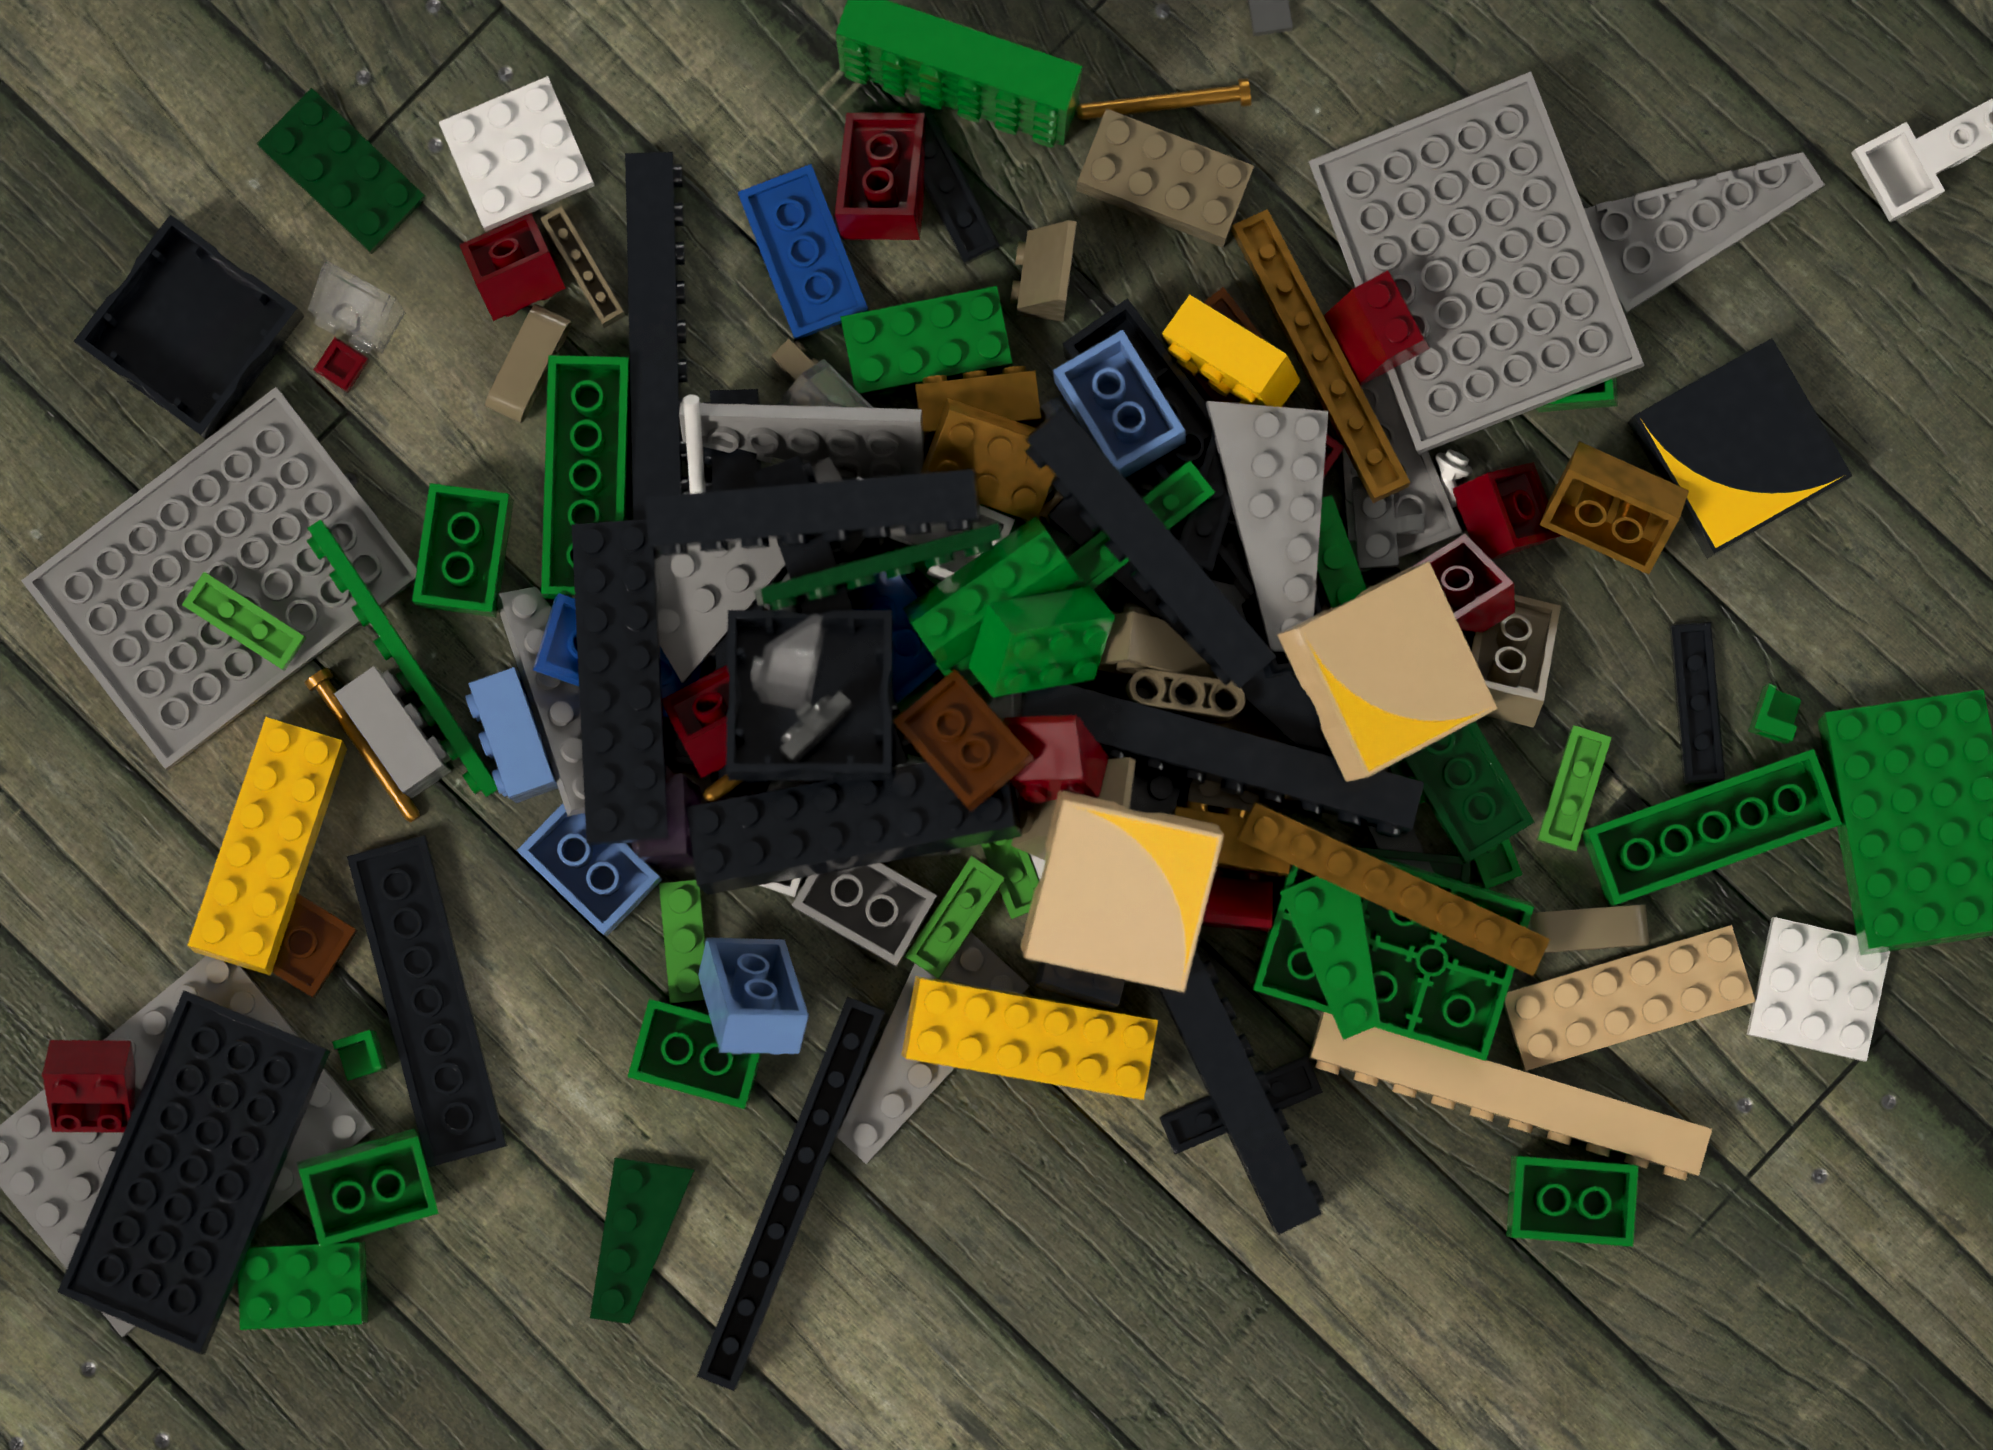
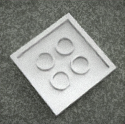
[439,76,595,232]
[1746,917,1890,1062]

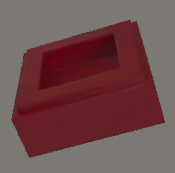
[313,337,370,393]

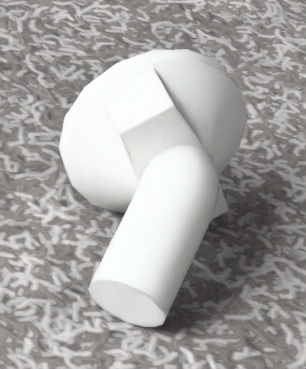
[1436,450,1473,508]

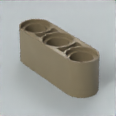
[485,304,572,423]
[1123,669,1245,723]
[1531,905,1650,953]

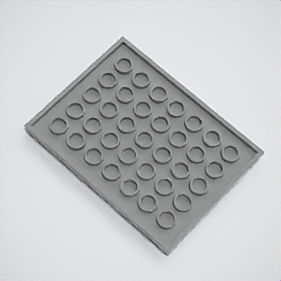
[1308,72,1644,454]
[21,387,417,770]
[0,956,375,1337]

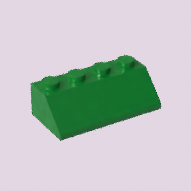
[903,516,1079,671]

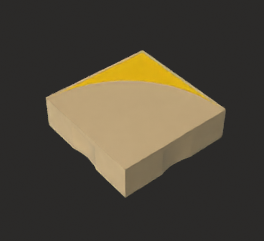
[1277,562,1498,782]
[1021,790,1224,992]

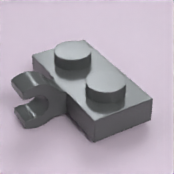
[1352,488,1425,570]
[780,691,852,764]

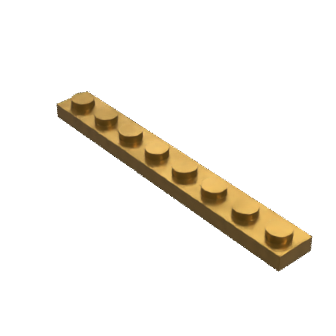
[1231,209,1410,503]
[1237,802,1550,976]

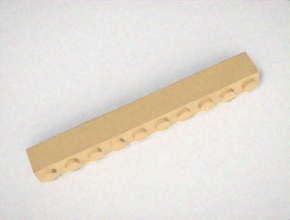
[1308,1012,1712,1181]

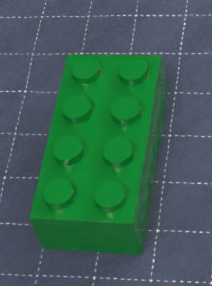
[840,286,1013,401]

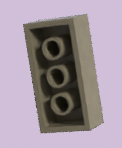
[1076,108,1254,248]

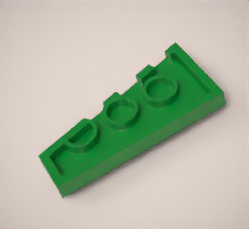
[1279,875,1381,1040]

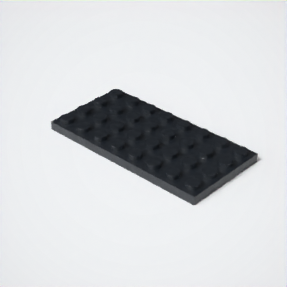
[57,990,331,1354]

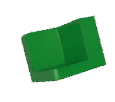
[1748,683,1801,745]
[332,1030,387,1081]

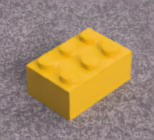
[1162,295,1301,407]

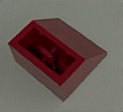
[42,1040,135,1133]

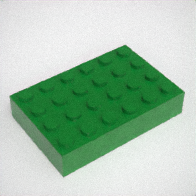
[835,0,1082,147]
[1817,689,1993,956]
[1252,849,1534,1061]

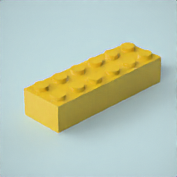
[187,717,347,976]
[901,976,1158,1100]

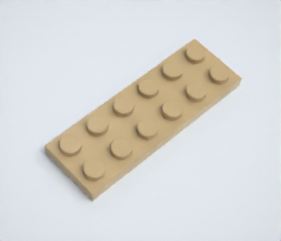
[1504,925,1756,1071]

